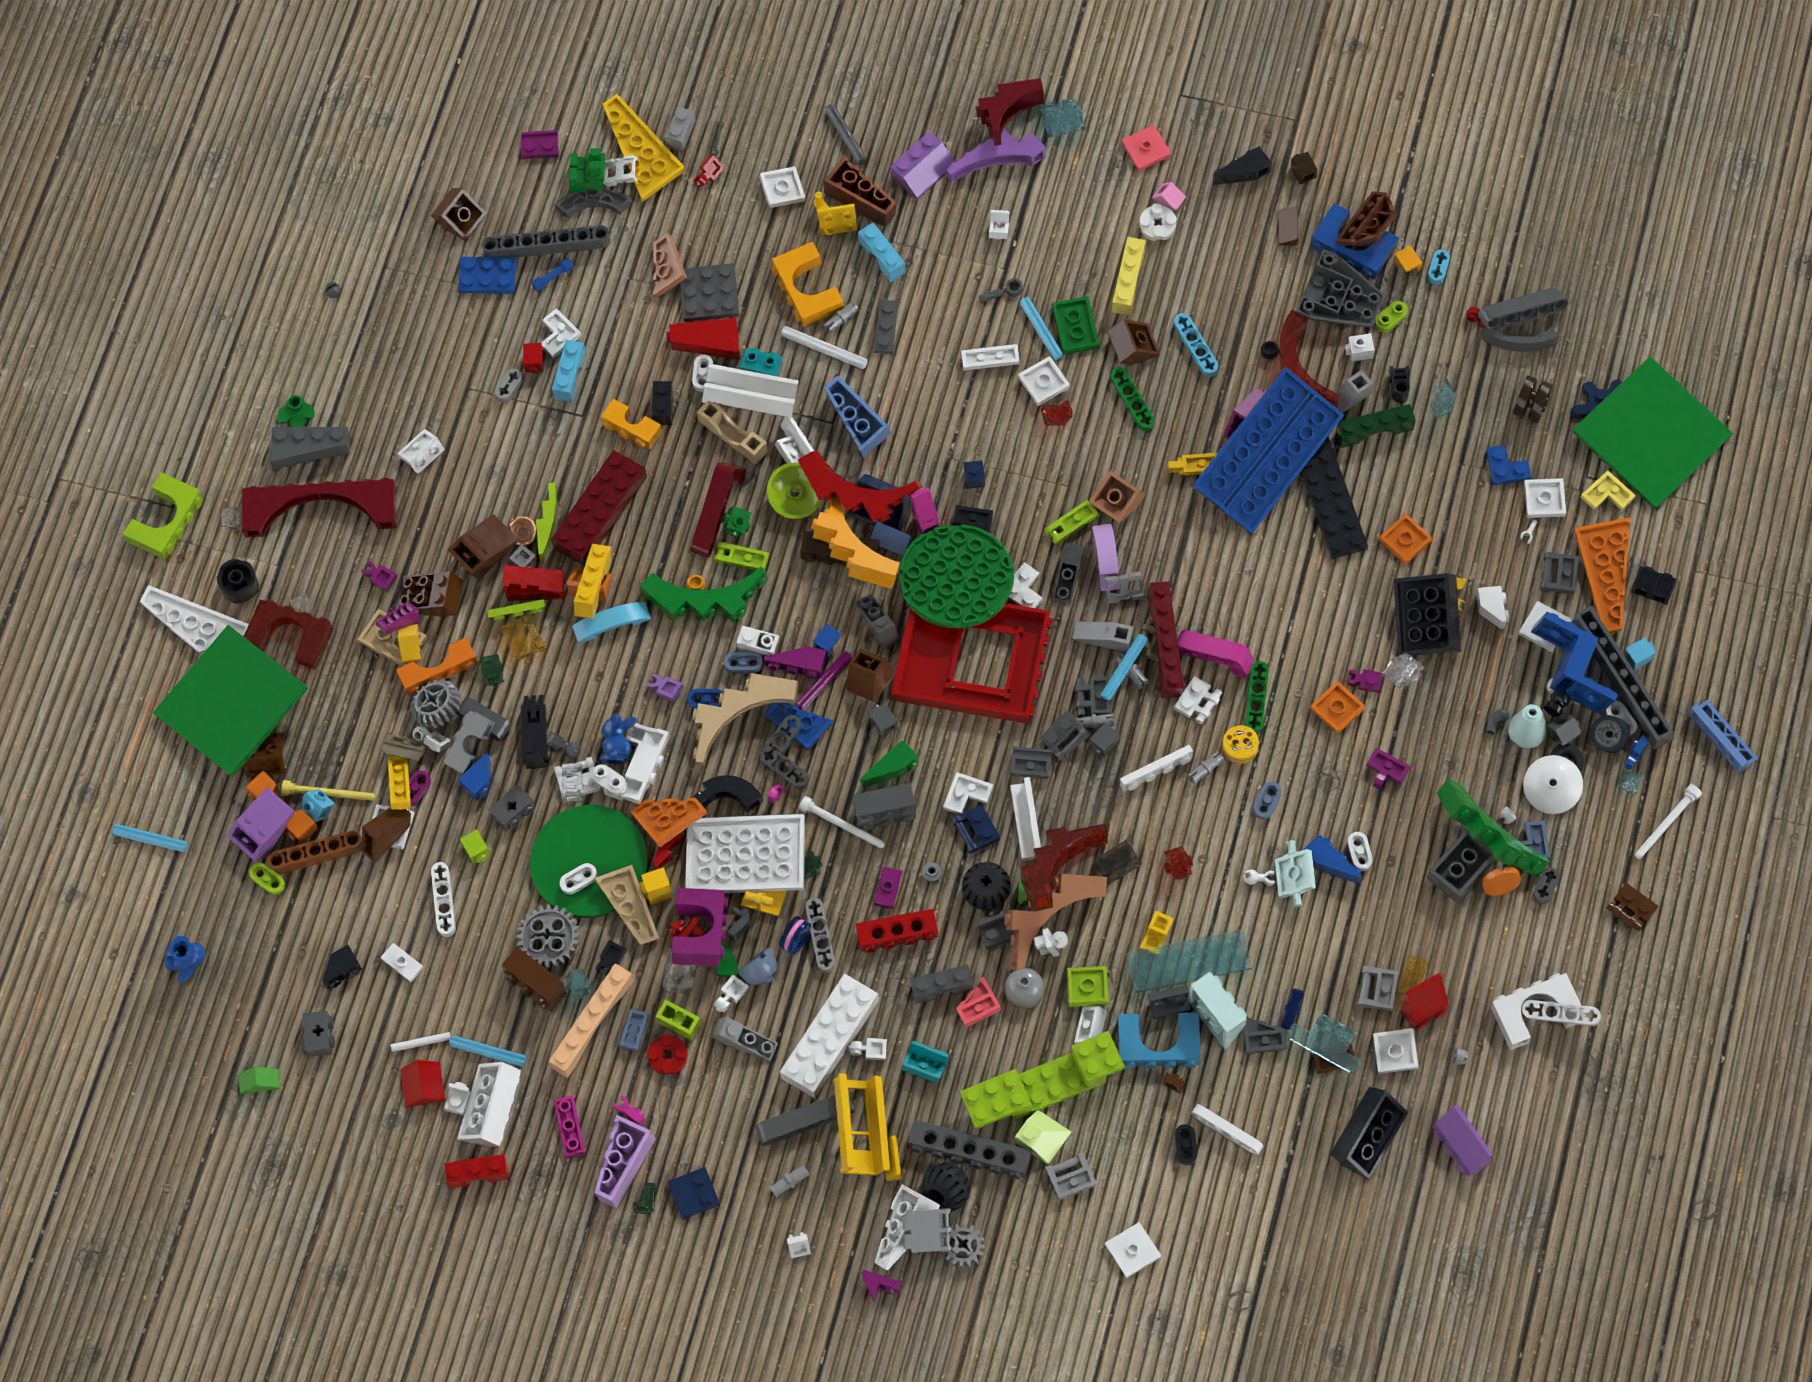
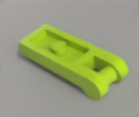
[1044,500,1099,546]
[713,542,770,571]

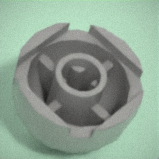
[1004,968,1044,1009]

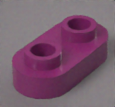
[409,770,431,807]

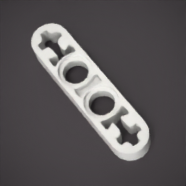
[431,862,456,937]
[1522,1000,1602,1026]
[1191,1104,1264,1155]

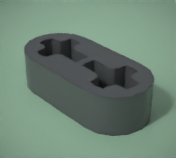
[1533,867,1560,904]

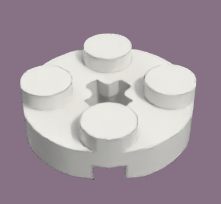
[1139,203,1177,241]

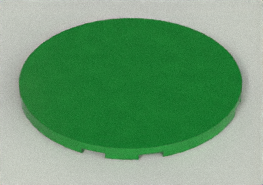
[899,524,1014,628]
[530,805,648,918]

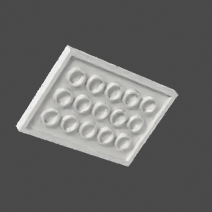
[685,814,805,893]

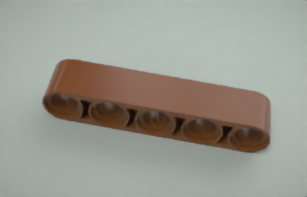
[267,831,362,874]

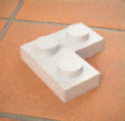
[541,308,581,359]
[1009,562,1043,608]
[943,772,993,815]

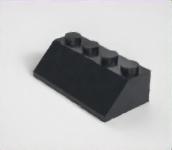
[1330,1087,1408,1180]

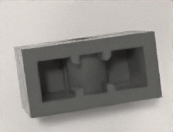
[488,784,535,832]
[303,1011,335,1057]

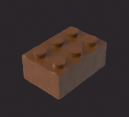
[502,947,567,1012]

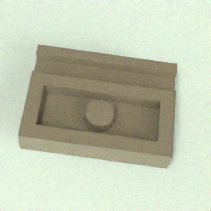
[382,734,428,761]

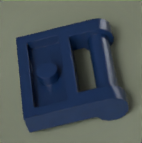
[951,804,1000,854]

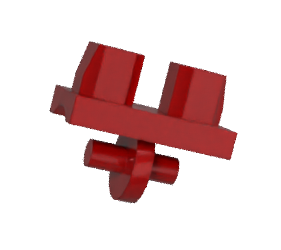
[669,917,704,949]

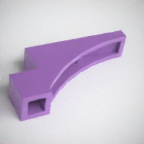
[946,129,1046,183]

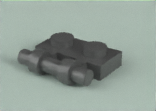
[1075,677,1111,717]

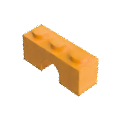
[601,399,662,450]

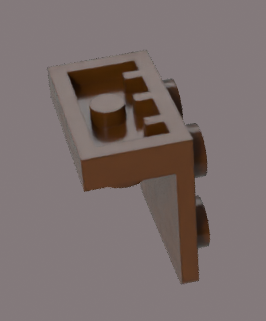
[244,732,286,777]

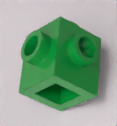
[722,506,752,537]

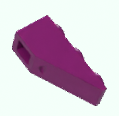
[764,646,827,679]

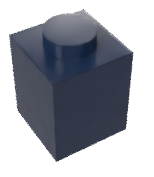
[963,460,985,489]

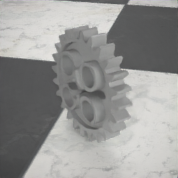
[516,904,581,969]

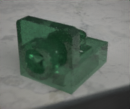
[804,851,822,880]
[632,1182,656,1214]

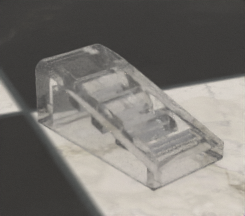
[562,763,582,802]

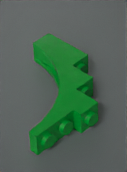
[639,566,767,622]
[1437,778,1550,877]

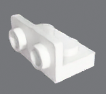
[397,429,444,474]

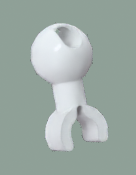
[1243,869,1275,886]

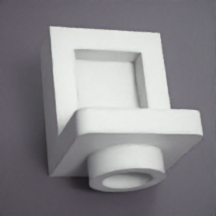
[989,210,1009,239]

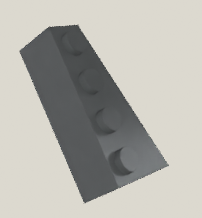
[270,427,351,471]

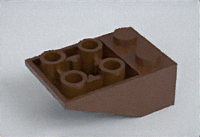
[448,514,519,580]
[398,571,463,617]

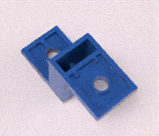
[1531,612,1618,715]

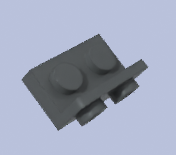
[978,909,1015,949]
[1148,985,1191,1019]

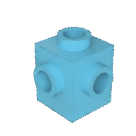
[299,789,335,822]

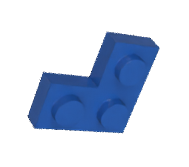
[1486,445,1531,485]

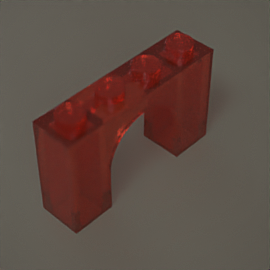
[243,599,333,670]

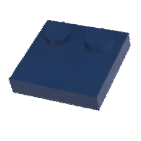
[667,1167,720,1220]

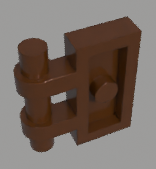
[1606,883,1658,932]

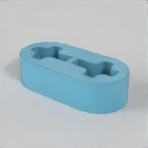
[1428,249,1450,285]

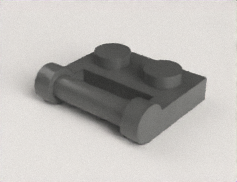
[1540,552,1579,594]
[1040,711,1091,762]

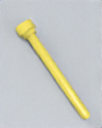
[281,780,376,801]

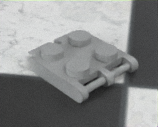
[902,1209,952,1253]

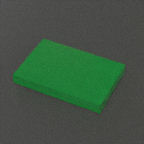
[1052,296,1100,355]

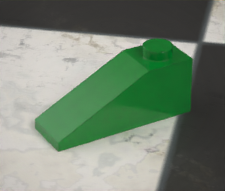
[860,740,919,788]

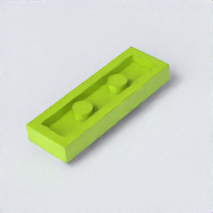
[487,599,546,621]

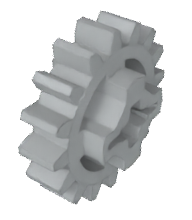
[942,1223,985,1269]

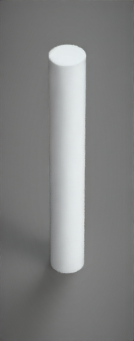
[391,1032,451,1052]

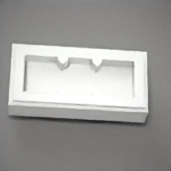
[380,943,424,983]

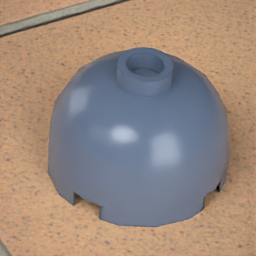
[737,948,777,985]

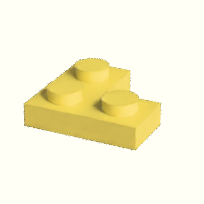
[1580,471,1636,511]

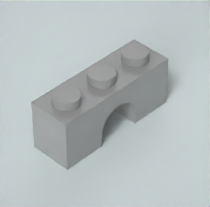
[443,711,495,774]

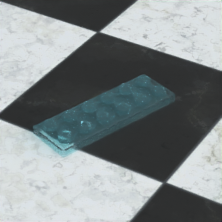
[1126,930,1252,993]

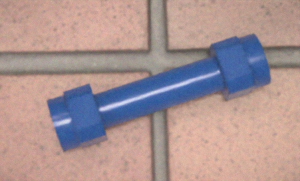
[531,258,574,292]

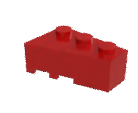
[503,565,565,601]

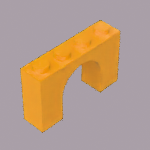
[771,241,844,327]

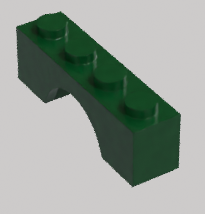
[1336,404,1416,448]

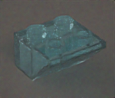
[1039,98,1085,137]

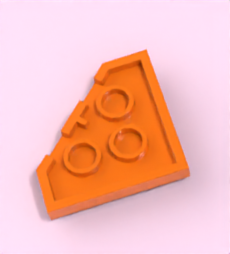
[630,798,707,848]

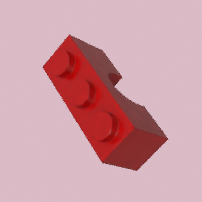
[444,1154,510,1189]

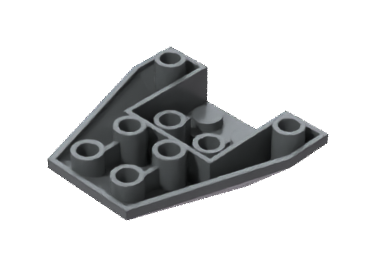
[1295,249,1385,328]

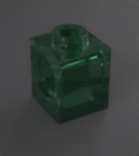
[479,654,504,686]

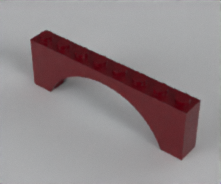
[242,478,397,538]

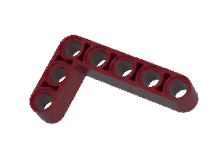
[690,462,745,557]

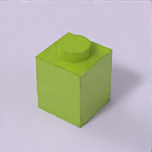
[460,829,490,864]

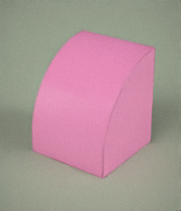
[1152,182,1186,211]

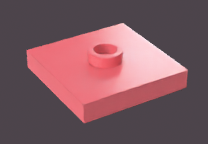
[1121,125,1171,171]

